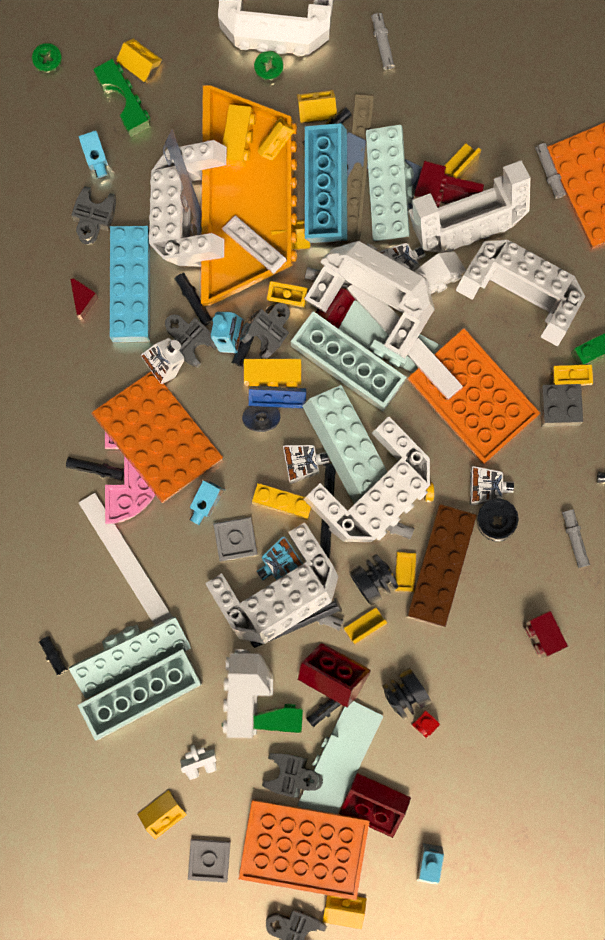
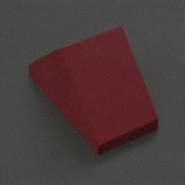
[70,278,98,320]

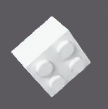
[414,251,466,294]

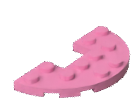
[105,432,155,524]

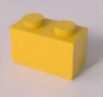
[267,281,309,309]

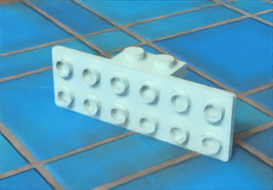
[366,125,415,241]
[339,301,443,373]
[69,616,191,699]
[298,701,383,814]

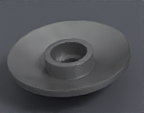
[242,406,281,432]

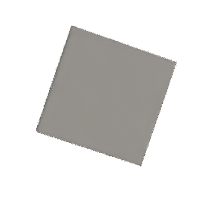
[213,517,258,562]
[188,839,230,883]

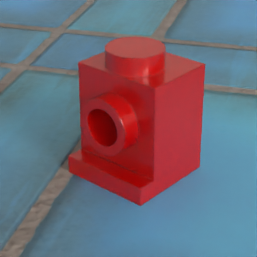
[412,710,440,738]

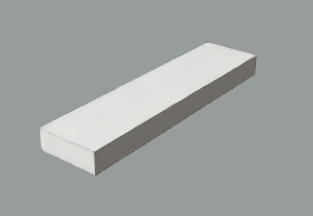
[222,216,287,274]

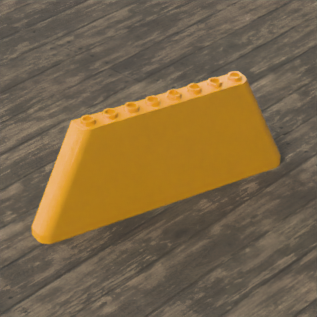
[201,85,297,306]

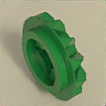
[32,43,62,73]
[254,51,284,81]

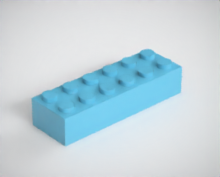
[305,123,347,243]
[110,226,150,342]

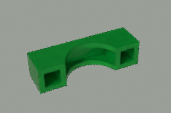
[93,59,151,137]

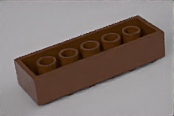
[407,504,477,628]

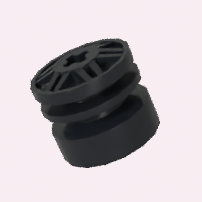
[477,498,519,542]
[349,554,399,606]
[381,667,432,720]

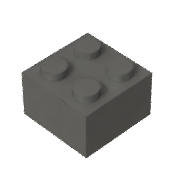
[539,384,583,427]

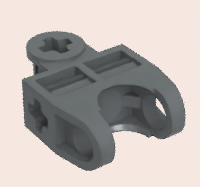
[71,186,116,245]
[240,303,290,359]
[165,314,217,368]
[262,753,323,798]
[266,908,327,940]

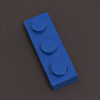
[249,386,306,408]

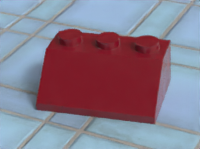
[297,643,371,708]
[339,773,411,838]

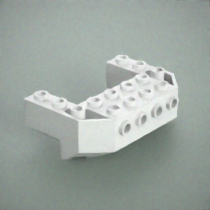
[218,0,334,56]
[149,140,227,267]
[409,161,530,253]
[456,240,585,346]
[305,241,435,359]
[304,417,430,542]
[205,522,338,644]
[223,649,273,738]

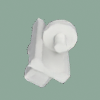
[180,745,216,780]

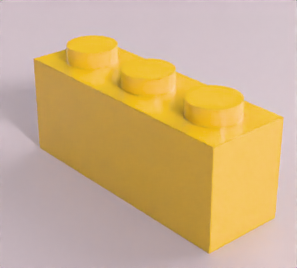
[222,105,256,167]
[244,359,301,388]
[252,483,312,521]

